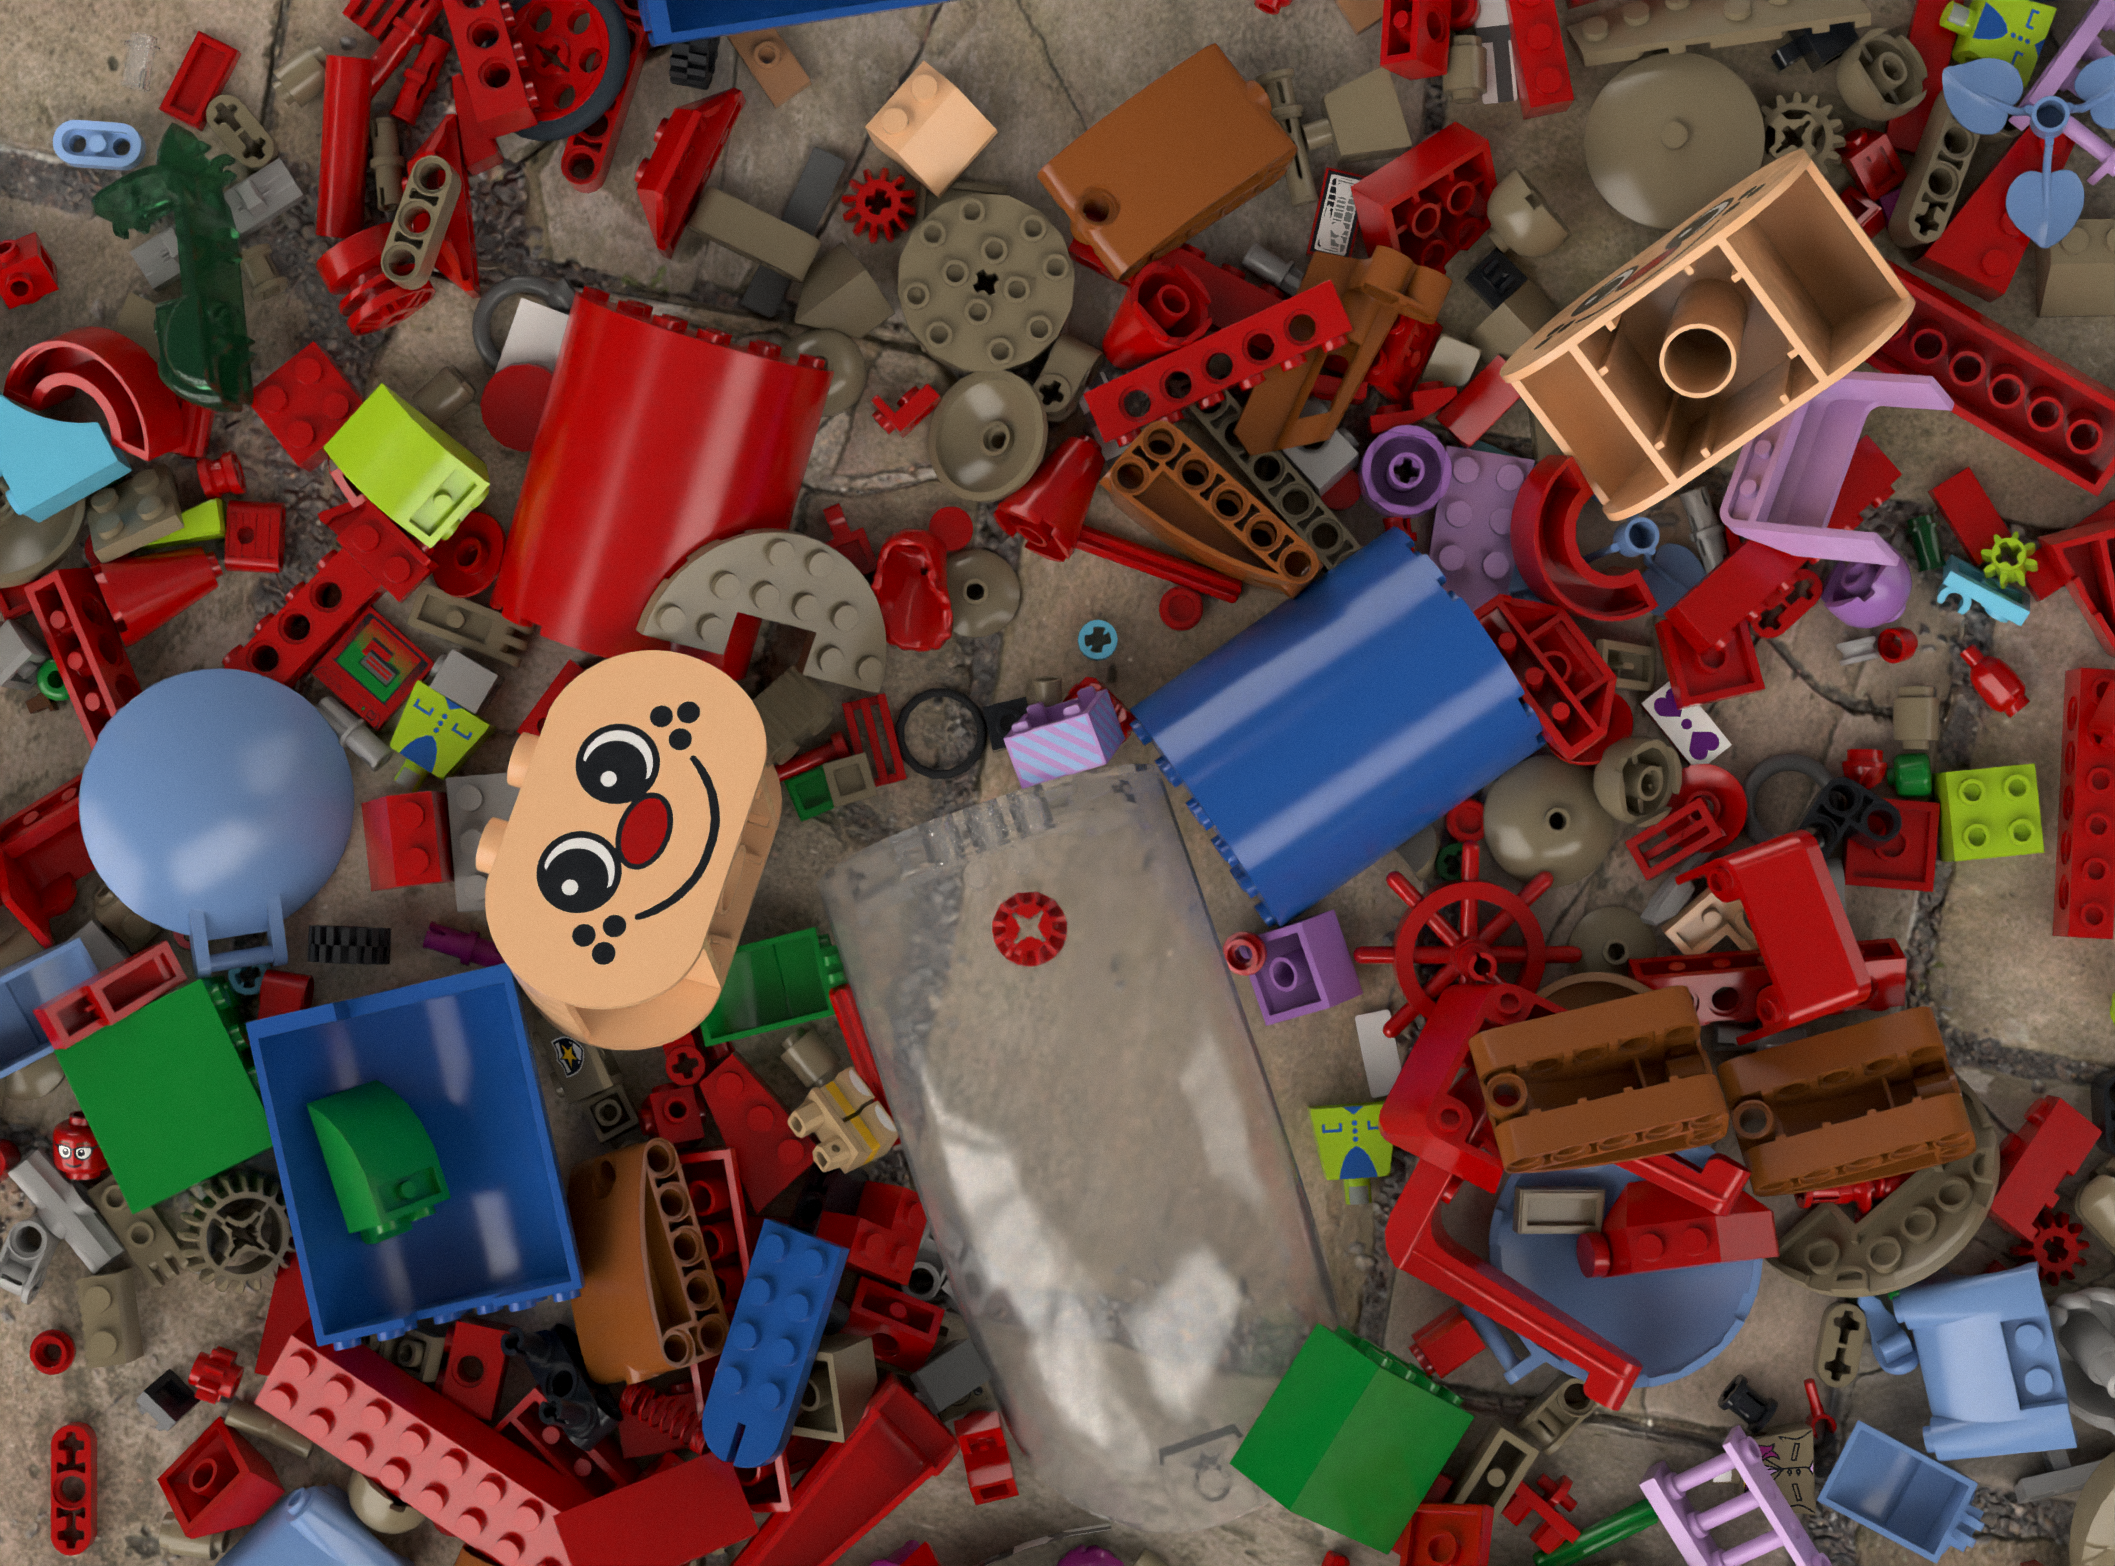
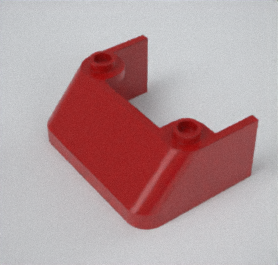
[0,773,95,949]
[1674,829,1872,1046]
[1378,983,1569,1195]

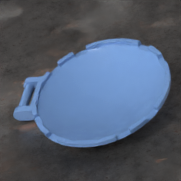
[79,668,354,979]
[1459,1145,1763,1388]

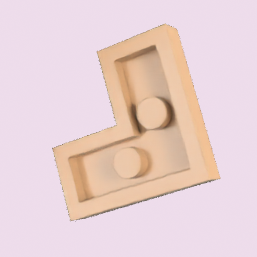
[1661,887,1759,955]

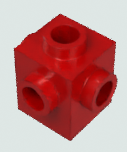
[0,232,59,310]
[638,1082,706,1151]

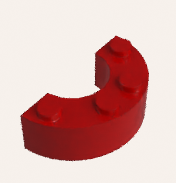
[3,326,183,461]
[1510,455,1659,621]

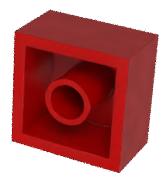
[243,341,365,472]

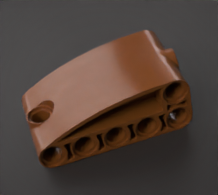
[1037,43,1298,283]
[1099,421,1324,600]
[1468,985,1730,1173]
[1717,1006,1976,1197]
[567,1137,730,1385]

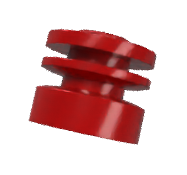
[315,222,436,336]

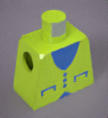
[1939,0,2057,89]
[390,680,497,793]
[1307,1101,1393,1205]

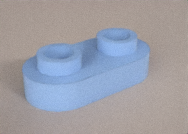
[53,120,146,170]

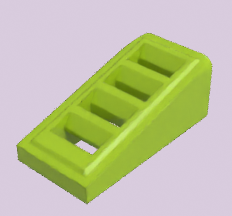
[140,498,227,550]

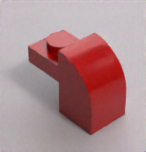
[953,1410,1019,1505]

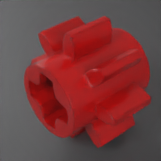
[188,1346,244,1405]

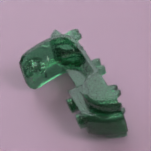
[91,122,257,413]

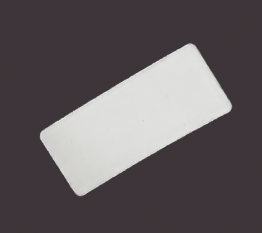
[1355,1009,1402,1098]

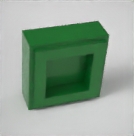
[784,765,834,822]

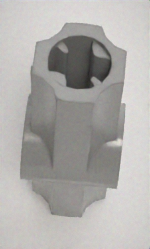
[8,1146,126,1275]

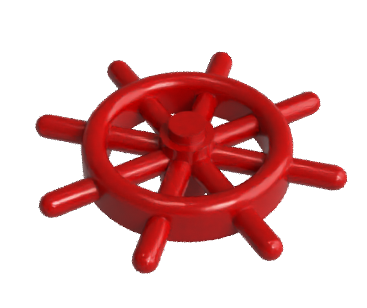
[1353,840,1582,1069]

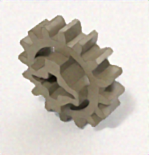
[1760,92,1846,179]

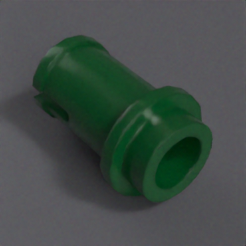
[1904,514,1947,572]

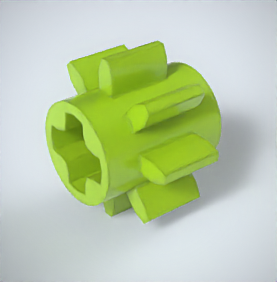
[1981,531,2038,590]

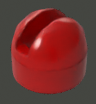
[1877,626,1918,664]

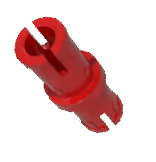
[388,34,452,127]

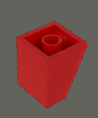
[361,791,455,892]

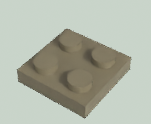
[86,463,184,563]

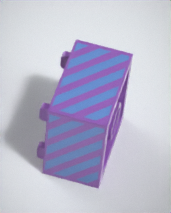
[1003,686,1125,790]

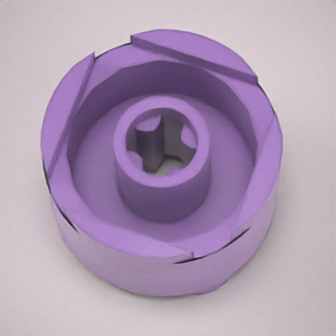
[1357,425,1452,520]

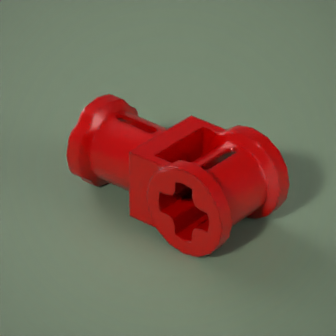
[662,1030,711,1086]

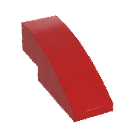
[32,940,188,1049]

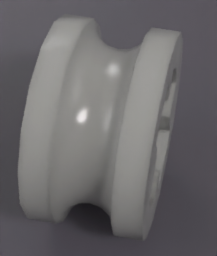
[1836,636,1880,666]

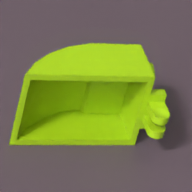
[323,383,490,548]

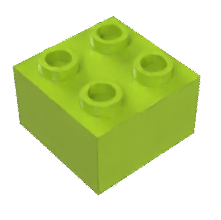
[1932,763,2045,862]

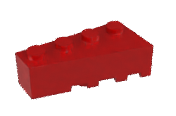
[1911,124,2075,303]

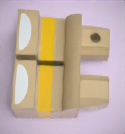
[787,1066,901,1174]

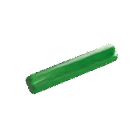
[1533,1499,1659,1566]

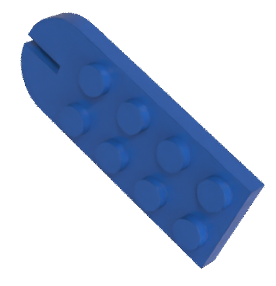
[702,1219,850,1468]

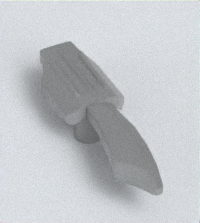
[1639,852,1712,926]

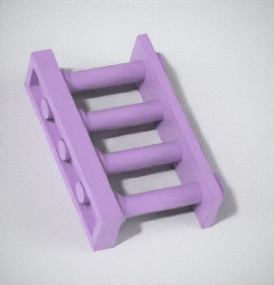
[2008,0,2115,186]
[1639,1425,1832,1566]

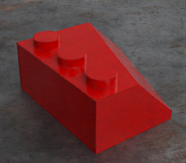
[1351,121,1498,275]

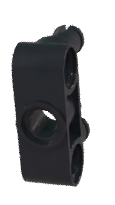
[500,1323,623,1451]

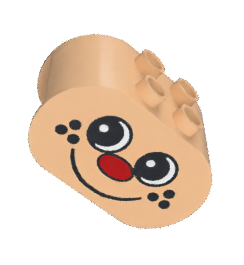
[1500,149,1915,521]
[476,650,783,1050]

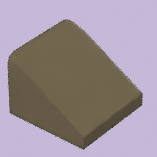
[1421,334,1482,394]

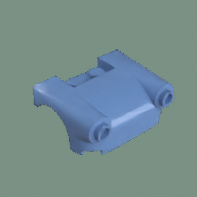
[1892,1261,2078,1461]
[215,1483,414,1566]

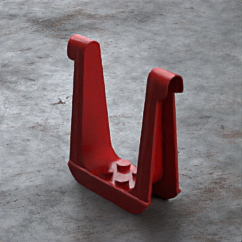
[1385,1072,1752,1411]
[729,1370,960,1566]

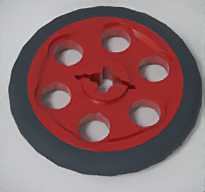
[485,0,631,141]

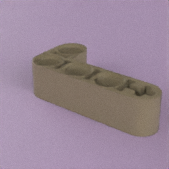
[1888,90,2029,248]

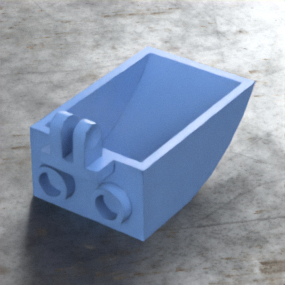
[0,937,99,1079]
[1817,1420,1985,1564]

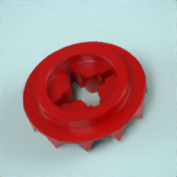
[992,891,1067,967]

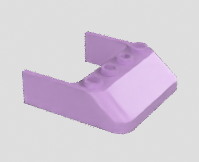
[1720,371,1955,566]

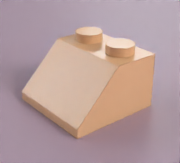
[865,61,998,199]

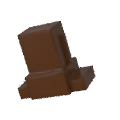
[25,692,60,714]

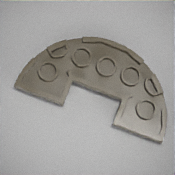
[636,528,887,694]
[1764,1080,2000,1297]

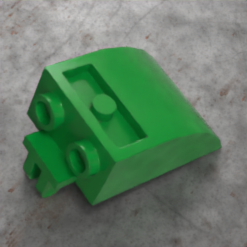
[700,926,848,1047]
[306,1080,451,1245]

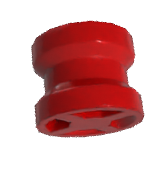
[197,450,247,500]

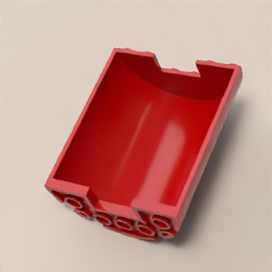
[489,286,835,681]

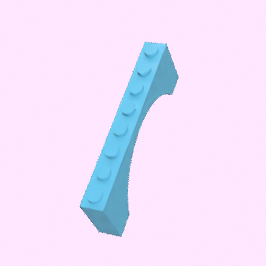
[0,391,133,523]

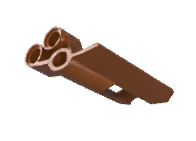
[1233,245,1453,456]

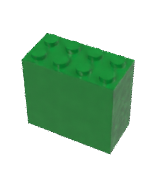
[54,976,273,1215]
[1229,1323,1475,1555]

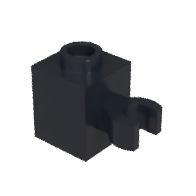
[1770,22,1859,73]
[982,697,1028,753]

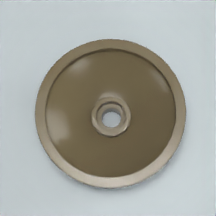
[928,370,1048,503]
[1483,755,1615,888]

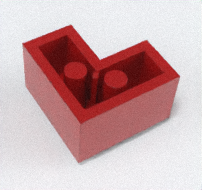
[816,1180,933,1286]

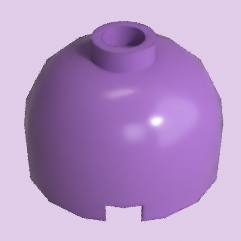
[1820,539,1912,628]

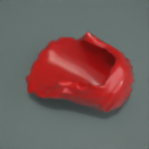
[870,528,953,652]

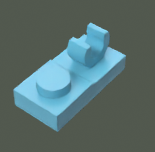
[1937,554,2030,626]

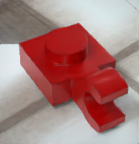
[823,503,877,576]

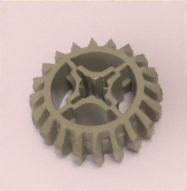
[177,1171,296,1294]

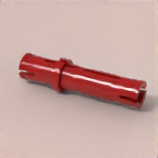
[369,0,444,100]

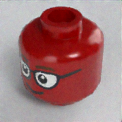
[53,1110,109,1180]

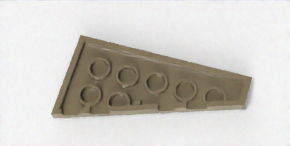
[1567,0,1871,67]

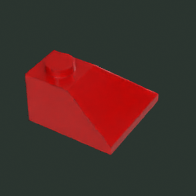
[157,1416,285,1539]

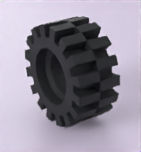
[669,37,720,90]
[307,925,391,965]

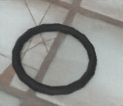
[895,688,986,779]

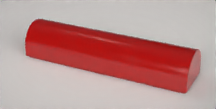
[316,55,374,238]

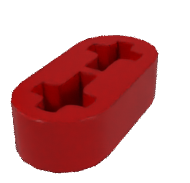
[1747,568,1823,640]

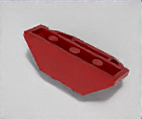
[634,87,746,259]
[402,114,481,299]
[1473,593,1617,762]
[1600,1180,1780,1278]

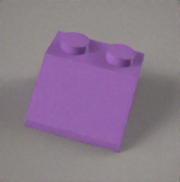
[1239,909,1363,1026]

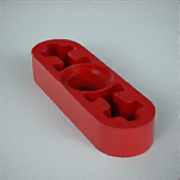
[51,1422,97,1556]

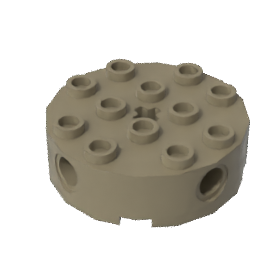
[897,193,1075,374]

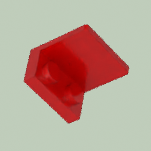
[1322,314,1443,407]

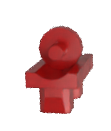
[1501,1473,1581,1555]

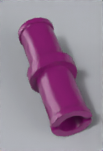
[423,921,506,967]

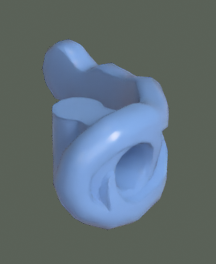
[1857,1295,1919,1375]

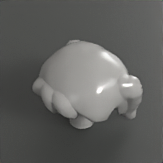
[2048,1287,2115,1436]

